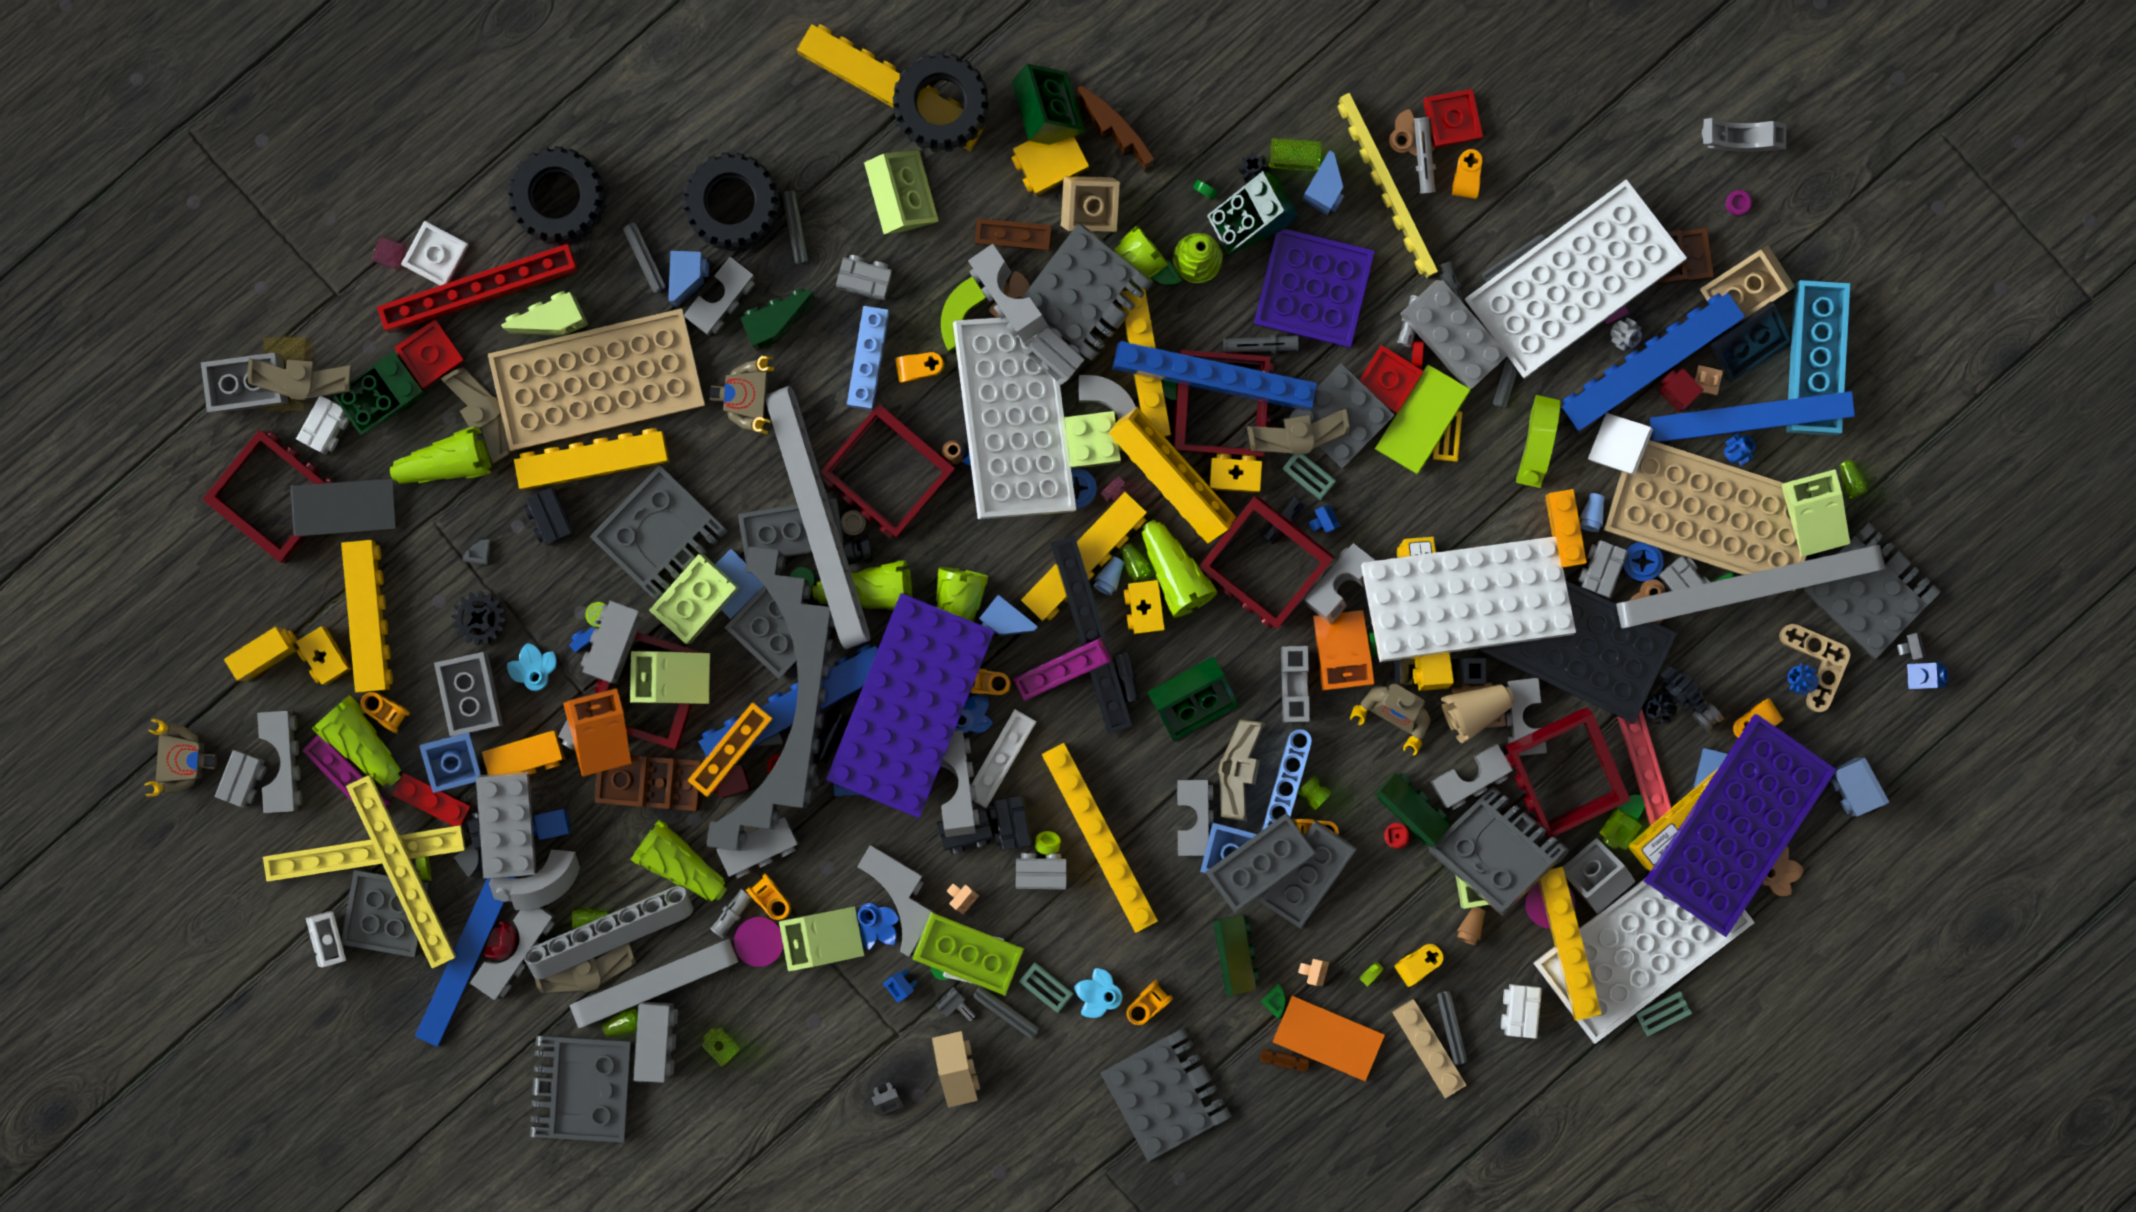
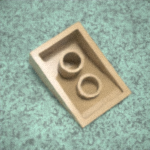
[1700,245,1795,331]

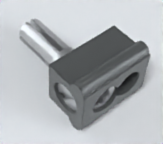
[936,986,976,1021]

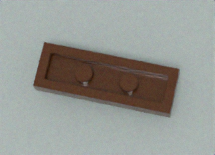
[975,218,1051,251]

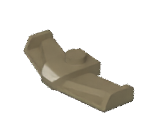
[247,358,352,400]
[441,367,515,465]
[1247,408,1350,455]
[1218,719,1265,822]
[534,942,637,993]

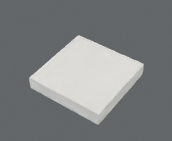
[401,221,469,286]
[1588,413,1653,475]

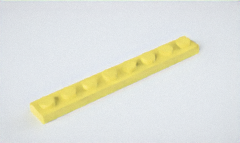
[1337,93,1438,279]
[346,775,456,968]
[263,825,466,882]

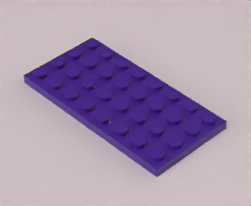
[826,593,995,818]
[1644,714,1837,937]

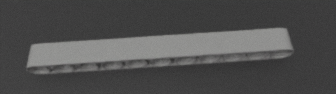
[765,386,870,649]
[1616,545,1885,628]

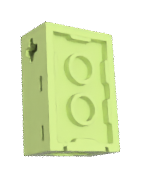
[649,554,740,644]

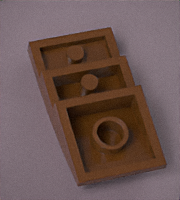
[1077,86,1154,172]
[1652,227,1714,286]
[594,755,703,811]

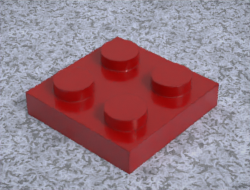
[1423,89,1483,148]
[394,319,465,389]
[1359,345,1423,414]

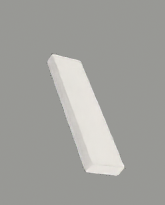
[971,709,1036,808]

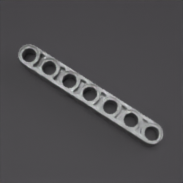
[524,886,693,979]
[569,939,739,1028]

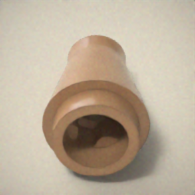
[941,440,966,465]
[1457,907,1486,945]

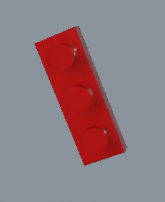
[392,773,472,826]

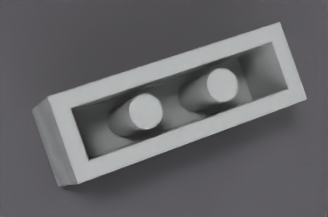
[716,817,799,878]

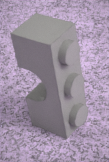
[683,257,755,336]
[1304,543,1375,625]
[1281,646,1310,722]
[1505,678,1547,756]
[1430,744,1513,810]
[1177,780,1213,856]

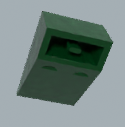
[1207,171,1299,256]
[741,288,815,351]
[332,351,427,436]

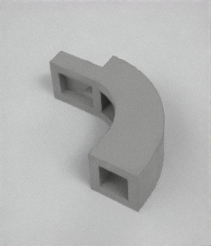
[1702,118,1786,152]
[1079,375,1136,452]
[489,850,580,910]

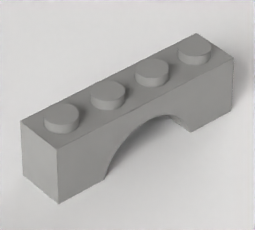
[968,244,1048,343]
[257,711,302,813]
[940,731,980,837]
[470,907,555,1000]

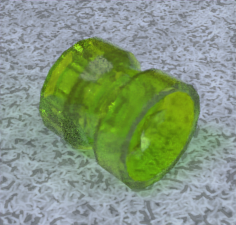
[1297,775,1332,810]

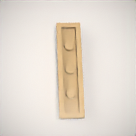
[1392,999,1466,1098]

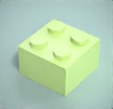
[1064,411,1121,469]

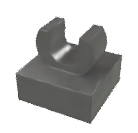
[1897,632,1926,660]
[872,1082,904,1116]

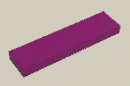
[1013,637,1112,701]
[302,735,391,808]

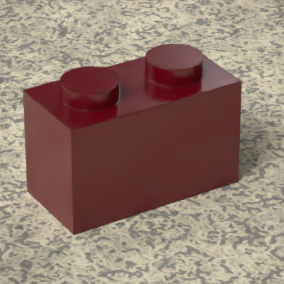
[1657,368,1704,412]

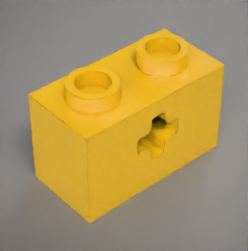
[1209,454,1262,493]
[1124,580,1164,634]
[296,626,352,685]

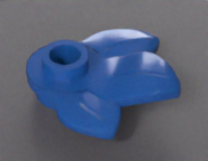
[954,694,993,734]
[858,903,899,950]

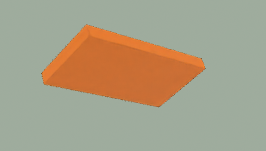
[1272,996,1385,1081]

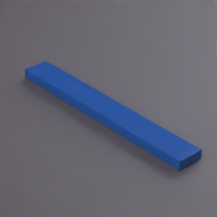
[1650,391,1855,443]
[415,876,517,1047]

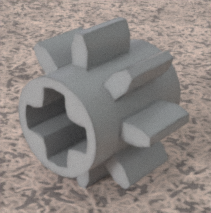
[1611,318,1642,351]

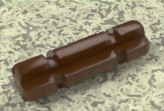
[1260,1049,1310,1073]

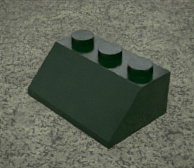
[1011,64,1085,145]
[1147,656,1239,742]
[1373,773,1450,847]
[1213,914,1260,997]

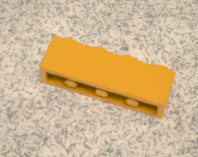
[688,702,774,797]

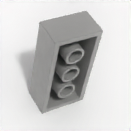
[1400,280,1508,389]
[476,771,537,878]

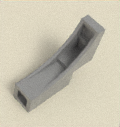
[857,845,936,957]

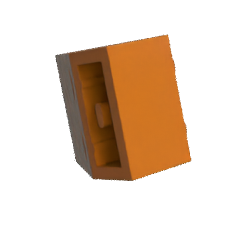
[1313,610,1374,691]
[563,689,631,776]

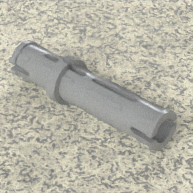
[1413,117,1436,193]

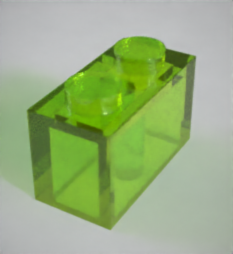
[1269,138,1322,171]

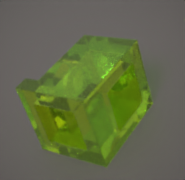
[1600,807,1642,851]
[701,1027,742,1067]

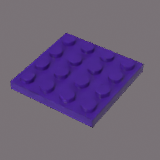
[1254,229,1374,348]

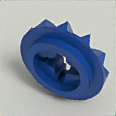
[1071,468,1097,509]
[1623,542,1663,582]

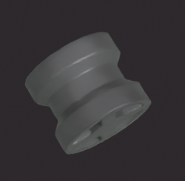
[1692,701,1724,733]

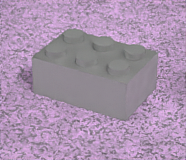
[201,353,289,414]
[581,601,644,684]
[434,652,504,737]
[634,1001,678,1083]

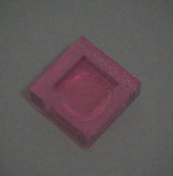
[372,237,405,269]
[1100,476,1125,502]

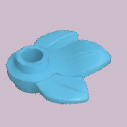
[507,643,557,691]
[1074,968,1123,1018]

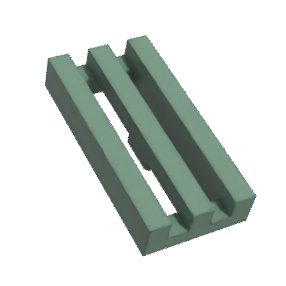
[1282,454,1336,501]
[1019,962,1074,1013]
[1635,991,1692,1037]

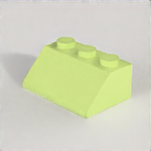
[864,150,939,234]

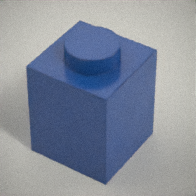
[533,809,572,840]

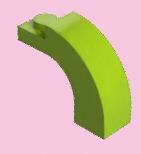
[941,276,986,355]
[1516,395,1560,488]

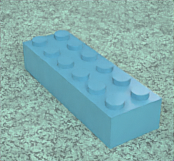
[1786,280,1850,436]

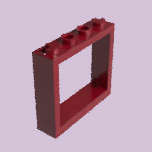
[1172,350,1274,458]
[820,404,955,538]
[202,430,333,564]
[1199,495,1335,629]
[595,632,703,749]
[1505,707,1630,839]

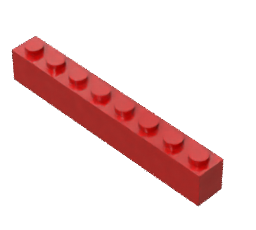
[377,244,579,334]

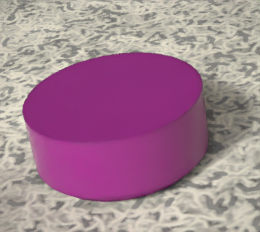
[1725,190,1752,216]

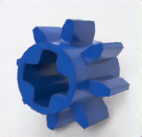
[1724,433,1756,466]
[1787,663,1819,696]

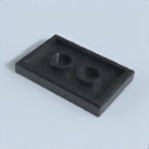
[1710,301,1791,383]

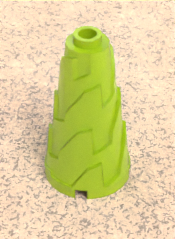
[1114,226,1168,291]
[1173,233,1223,284]
[390,426,491,484]
[1141,520,1217,618]
[813,560,912,610]
[936,567,988,622]
[312,695,401,787]
[630,819,727,901]

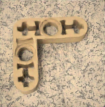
[1779,624,1850,712]

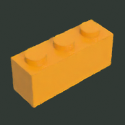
[1545,489,1586,568]
[482,730,565,775]

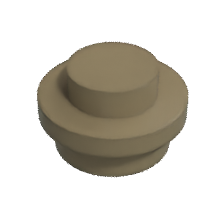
[841,510,866,535]

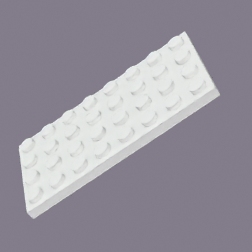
[1465,179,1687,379]
[953,317,1076,519]
[1361,537,1576,662]
[1533,878,1755,1044]

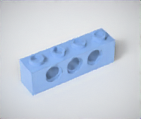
[847,306,889,411]

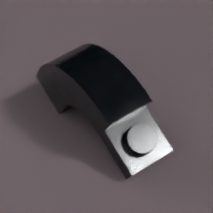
[1395,658,1486,685]

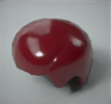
[485,922,518,960]

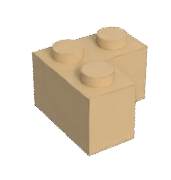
[932,1031,980,1108]

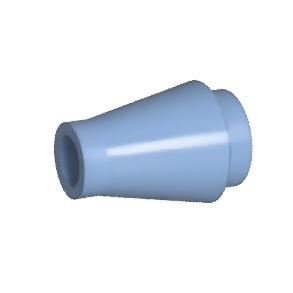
[1579,493,1605,532]
[1094,556,1125,595]

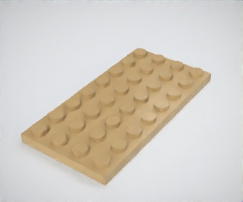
[488,309,705,451]
[1603,440,1806,592]

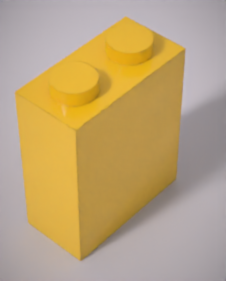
[1011,137,1089,196]
[224,627,298,682]

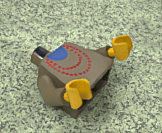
[710,356,774,434]
[1350,684,1431,756]
[144,719,217,797]

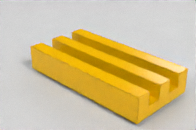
[1432,411,1462,462]

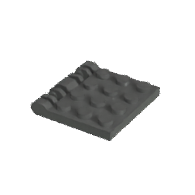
[1021,223,1153,361]
[590,465,728,601]
[1802,522,1941,659]
[1429,786,1569,916]
[1100,1027,1232,1162]
[529,1035,632,1143]

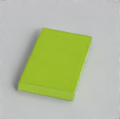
[1375,365,1471,475]
[912,912,1024,996]

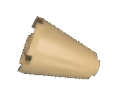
[1441,685,1514,743]

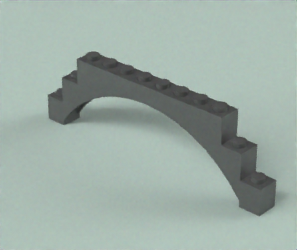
[707,547,836,851]

